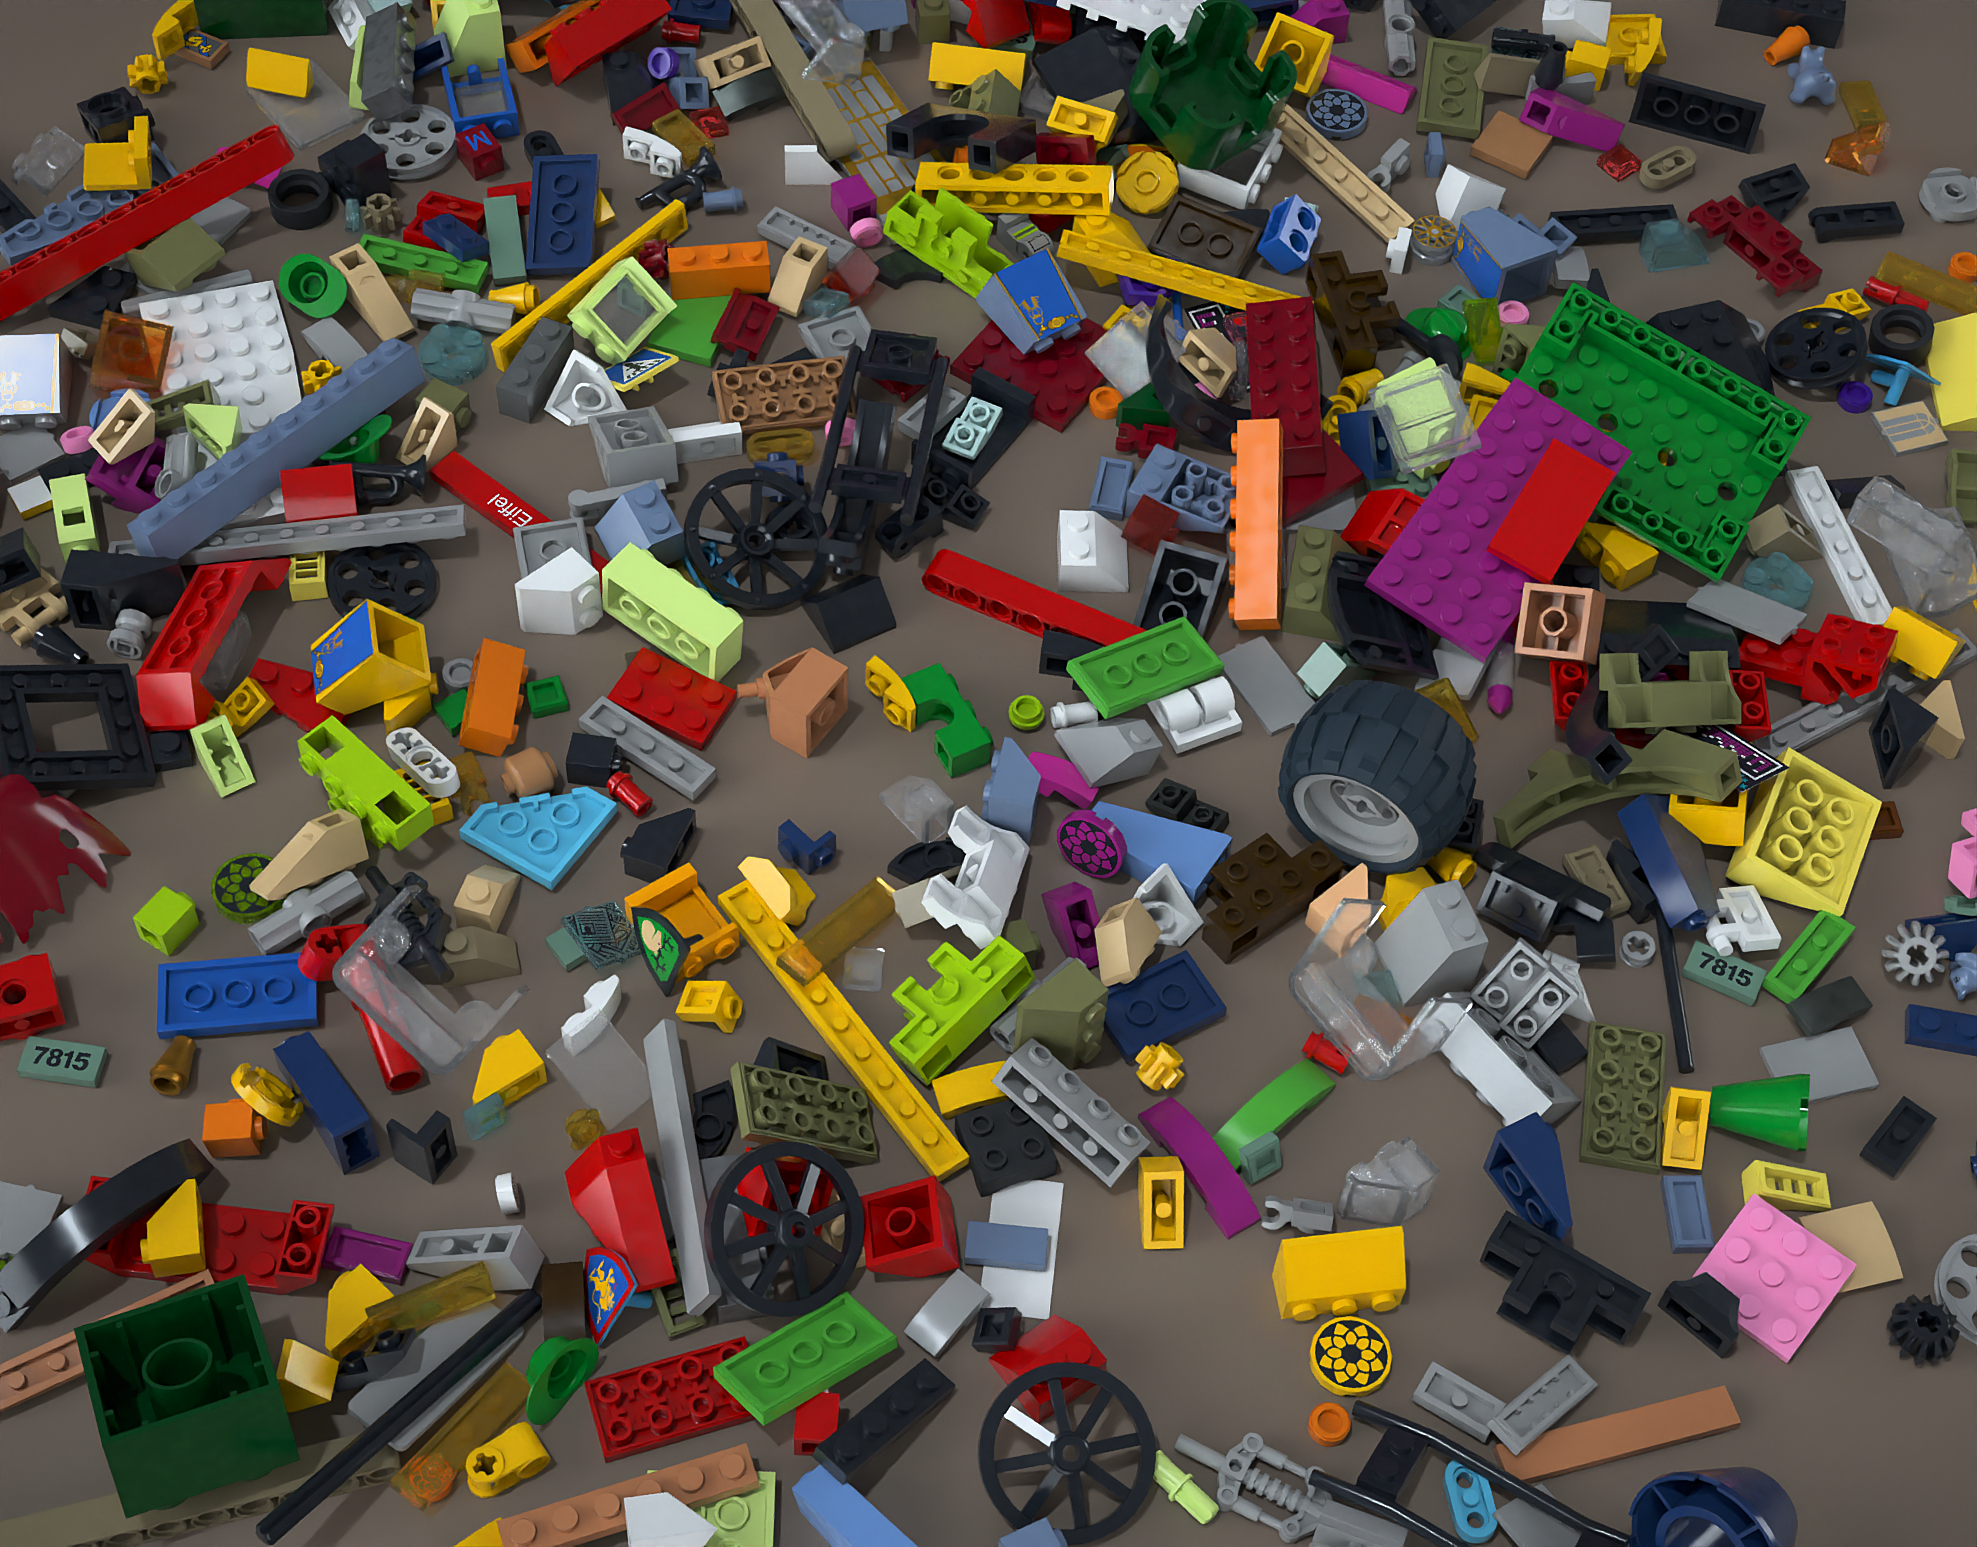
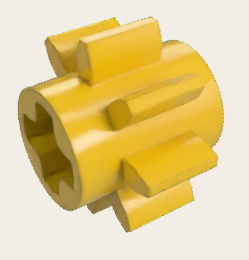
[127,54,168,94]
[301,360,342,396]
[1135,1042,1185,1091]

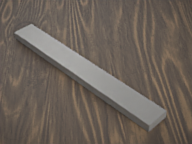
[1752,627,1977,758]
[643,1018,722,1316]

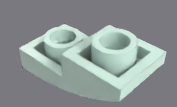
[942,397,1003,460]

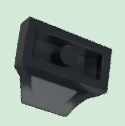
[1657,1272,1740,1359]

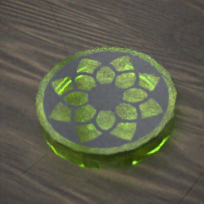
[211,853,289,924]

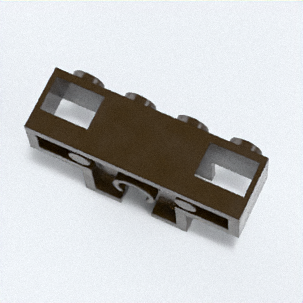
[1305,250,1401,378]
[1201,833,1344,964]

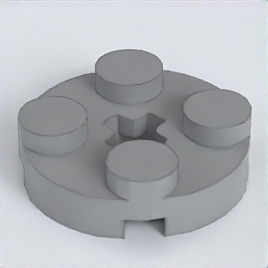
[1919,167,1977,223]

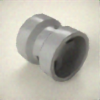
[106,609,154,659]

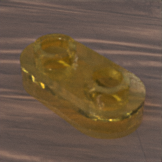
[746,428,815,464]

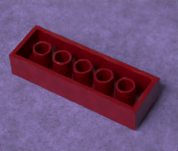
[1246,296,1326,477]

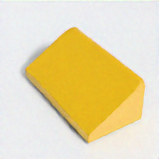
[246,47,314,98]

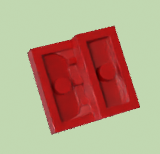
[403,190,486,253]
[280,463,359,523]

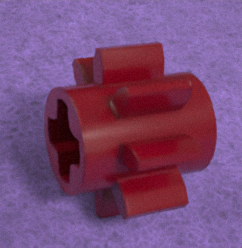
[638,239,675,280]

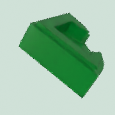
[433,688,467,737]

